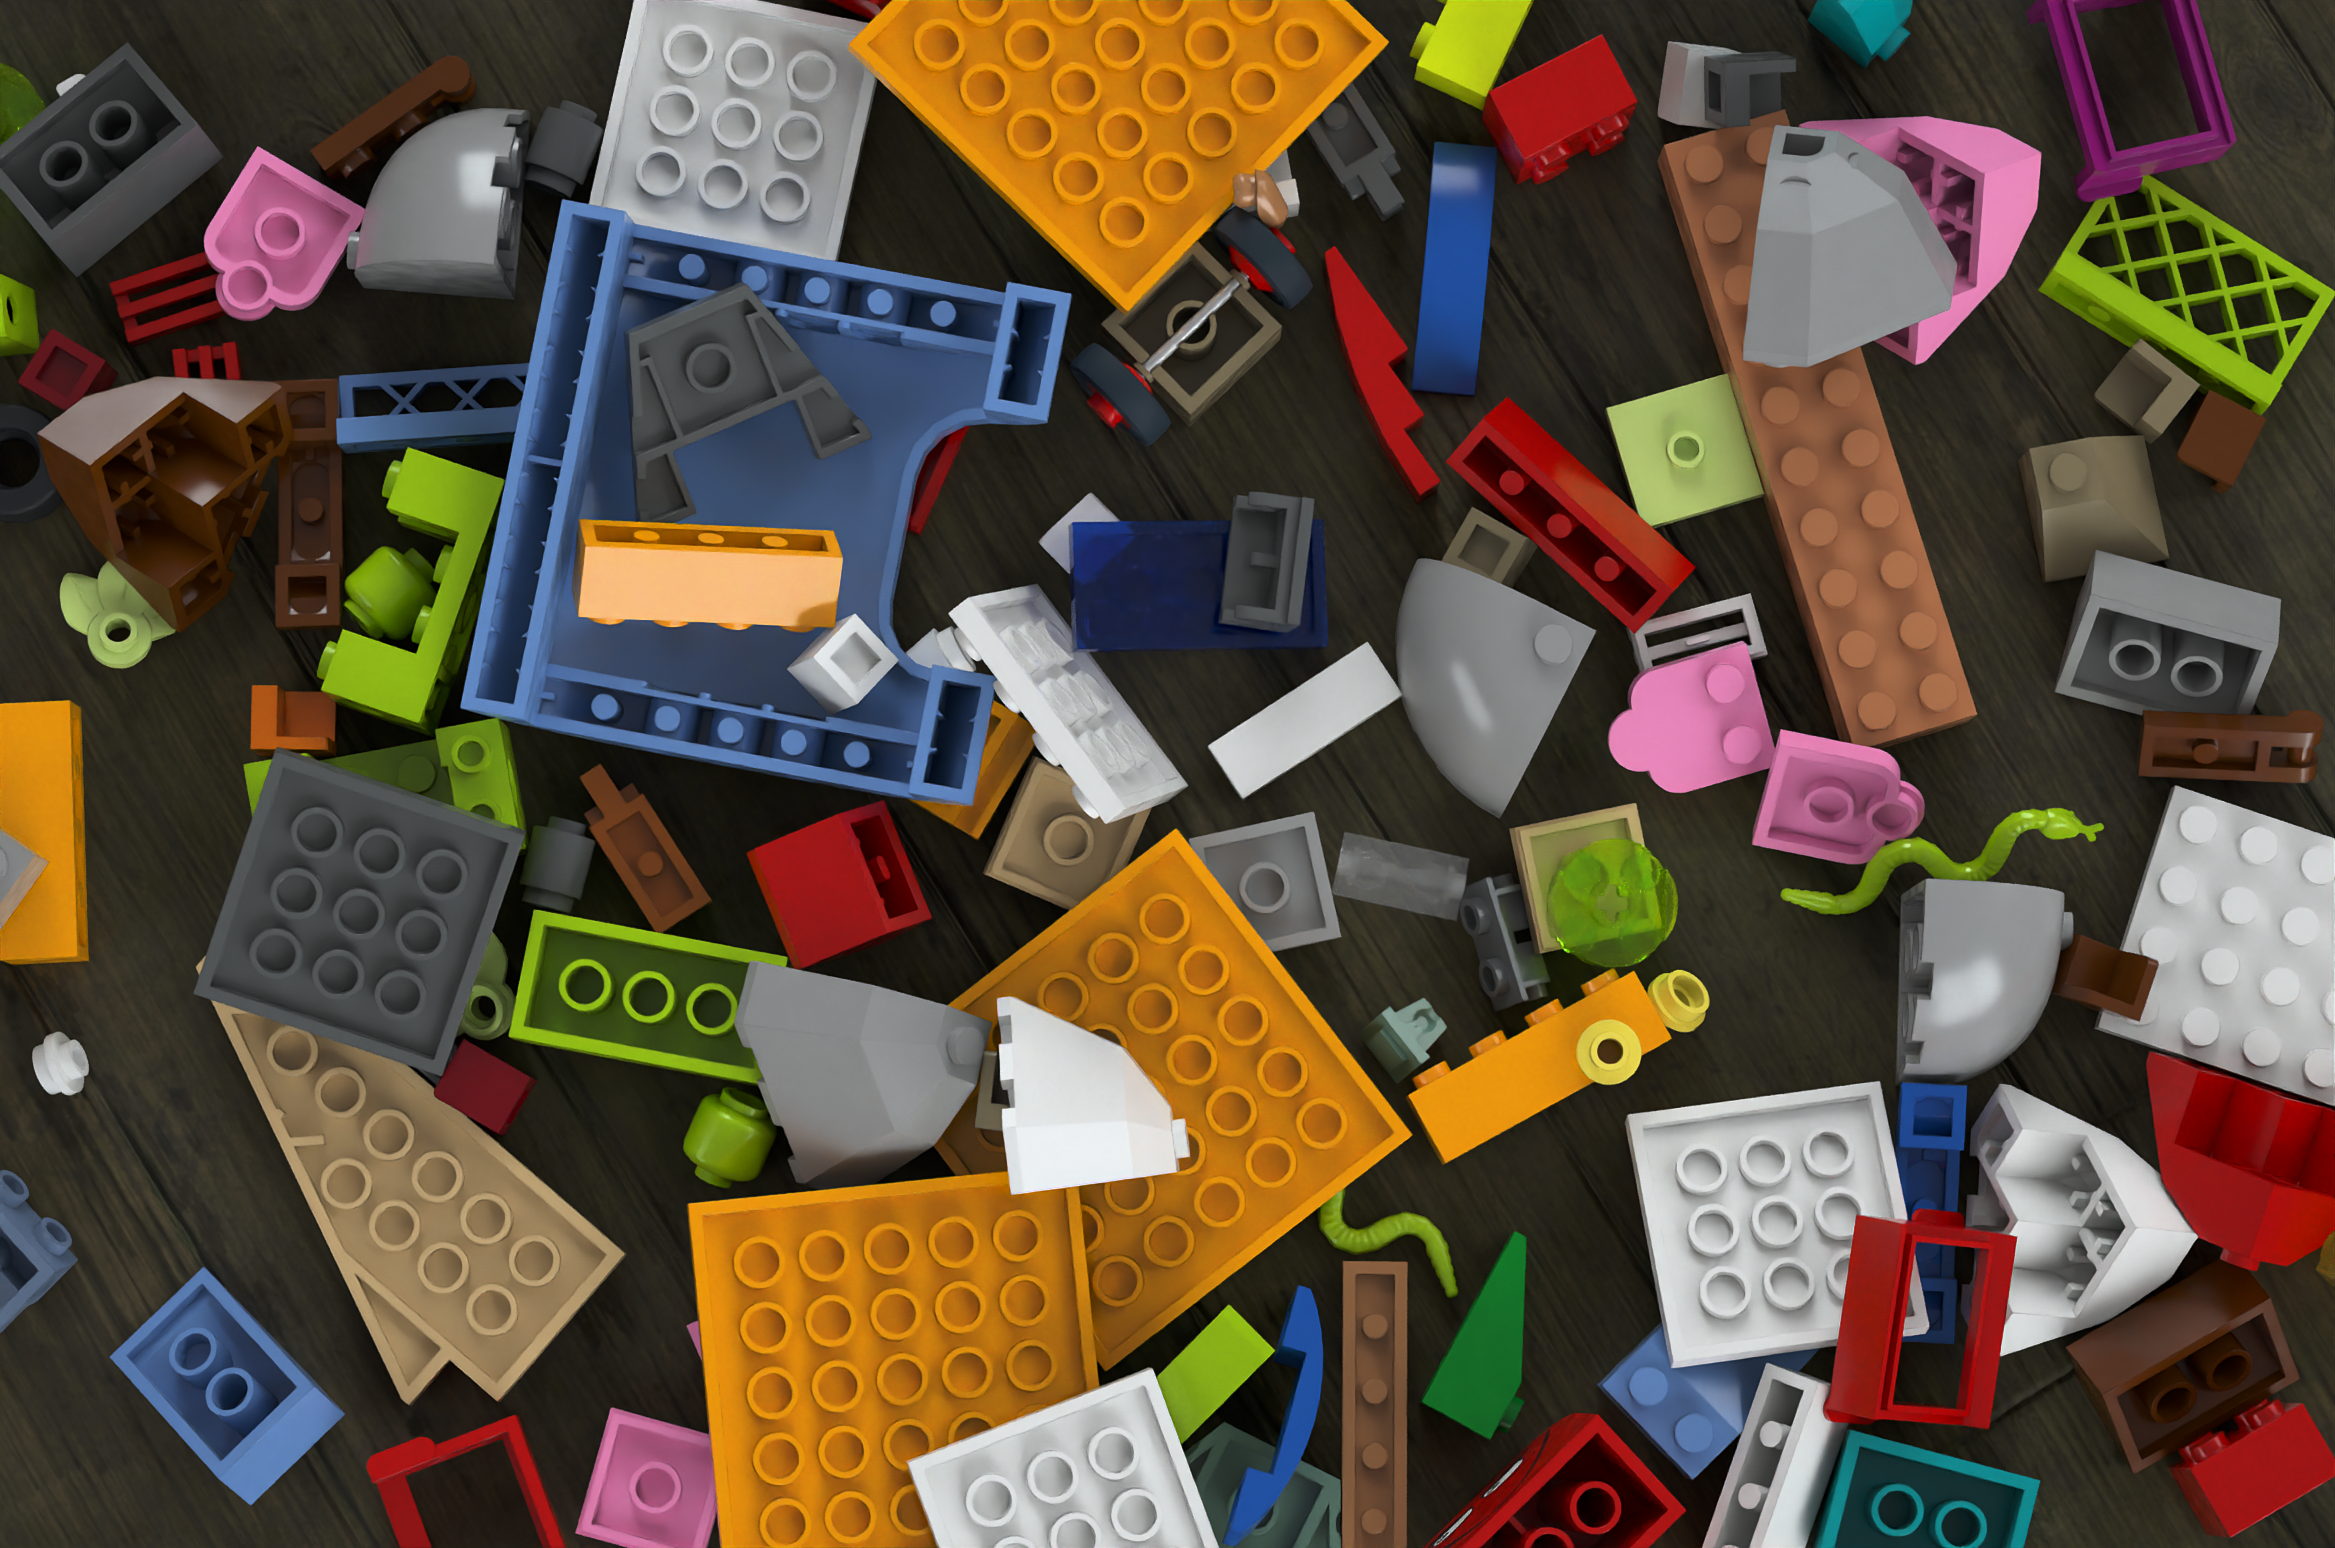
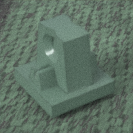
[1358,998,1447,1084]

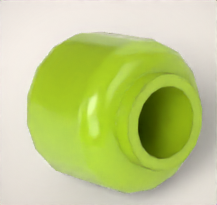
[342,546,437,641]
[683,1087,777,1188]

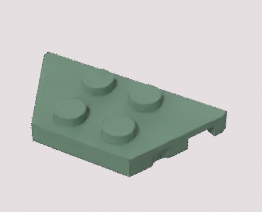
[1184,1422,1341,1548]

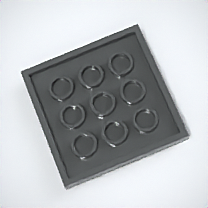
[193,747,526,1076]

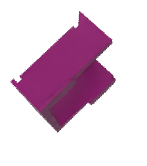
[2026,0,2237,202]

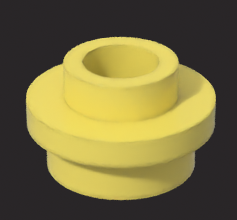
[1647,970,1710,1032]
[1576,1020,1642,1085]

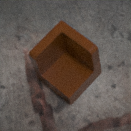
[2176,390,2267,494]
[2050,933,2159,1022]

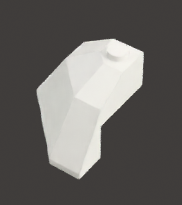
[997,996,1190,1195]
[1961,1084,2198,1356]

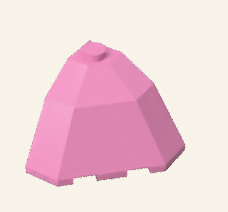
[1799,116,2042,365]

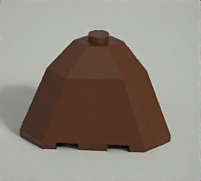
[37,376,294,633]

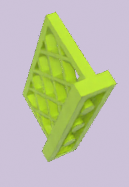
[2038,175,2335,415]

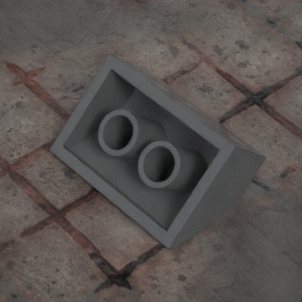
[0,42,224,278]

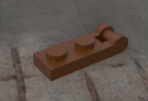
[310,56,477,183]
[2137,709,2324,783]

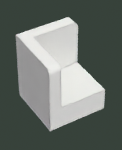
[1658,41,1741,129]
[787,614,899,714]

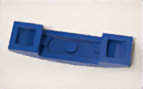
[1411,142,1497,397]
[1894,1082,1967,1344]
[1222,1285,1323,1547]

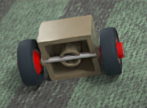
[1070,206,1313,446]

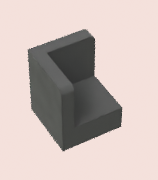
[1704,51,1796,128]

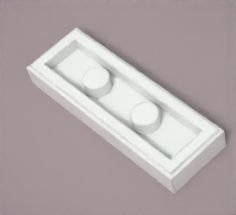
[1208,642,1402,801]

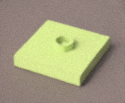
[1605,373,1764,528]

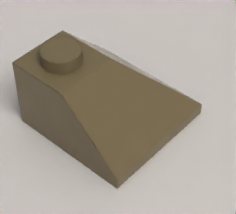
[2018,435,2170,584]

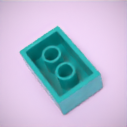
[1811,1430,2040,1548]

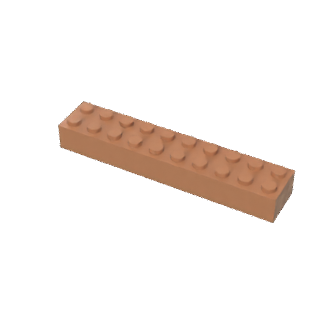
[1657,109,1977,749]

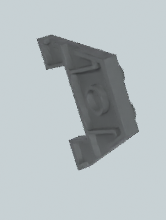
[624,282,872,523]

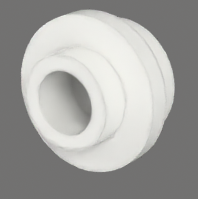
[32,1032,89,1095]

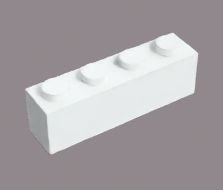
[1702,1363,1848,1548]

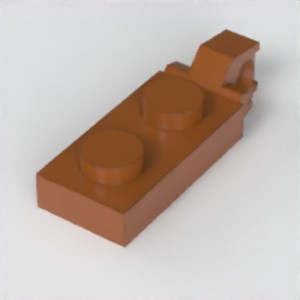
[579,763,712,934]

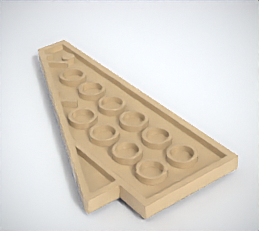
[196,956,627,1405]

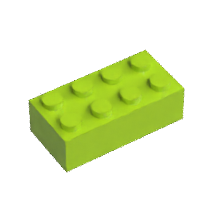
[509,909,792,1086]

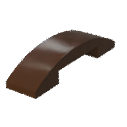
[274,379,346,630]

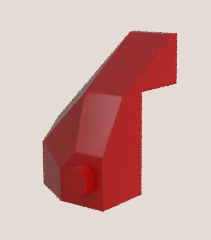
[2146,1051,2335,1271]

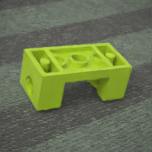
[317,447,506,737]
[243,718,529,856]

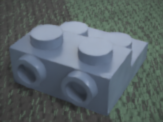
[0,1170,78,1333]

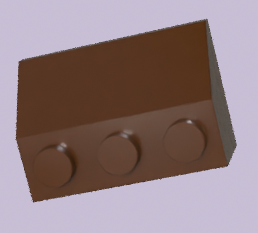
[2066,1259,2300,1474]

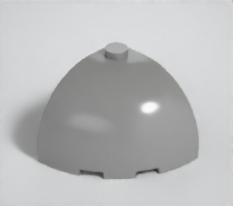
[347,108,531,300]
[1395,558,1596,819]
[1895,879,2073,1086]

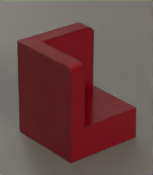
[18,328,119,412]
[433,1039,537,1136]

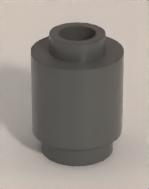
[523,100,605,200]
[519,816,596,914]

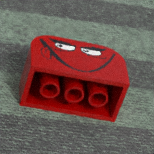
[1423,1413,1686,1548]

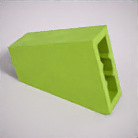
[1156,1305,1275,1444]

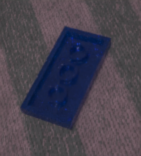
[1068,519,1328,652]

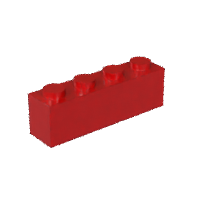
[1446,397,1696,634]

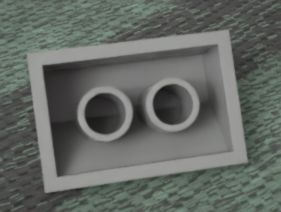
[2055,550,2281,715]

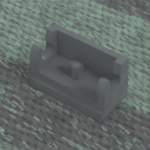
[1218,492,1315,633]

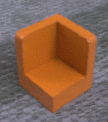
[250,685,337,756]

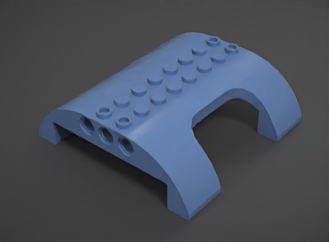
[460,199,1072,806]

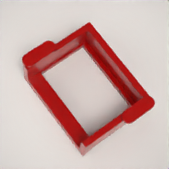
[1823,1208,2017,1429]
[366,1415,568,1548]

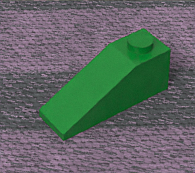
[1419,1231,1527,1440]

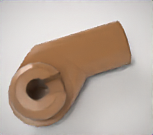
[1233,169,1288,229]

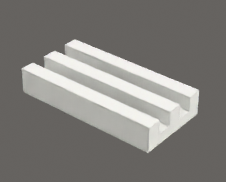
[1626,593,1768,672]

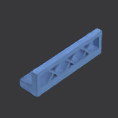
[336,363,529,454]

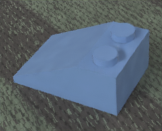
[110,1267,345,1505]
[1596,1321,1820,1480]

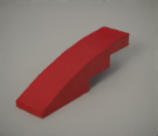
[1322,246,1441,505]

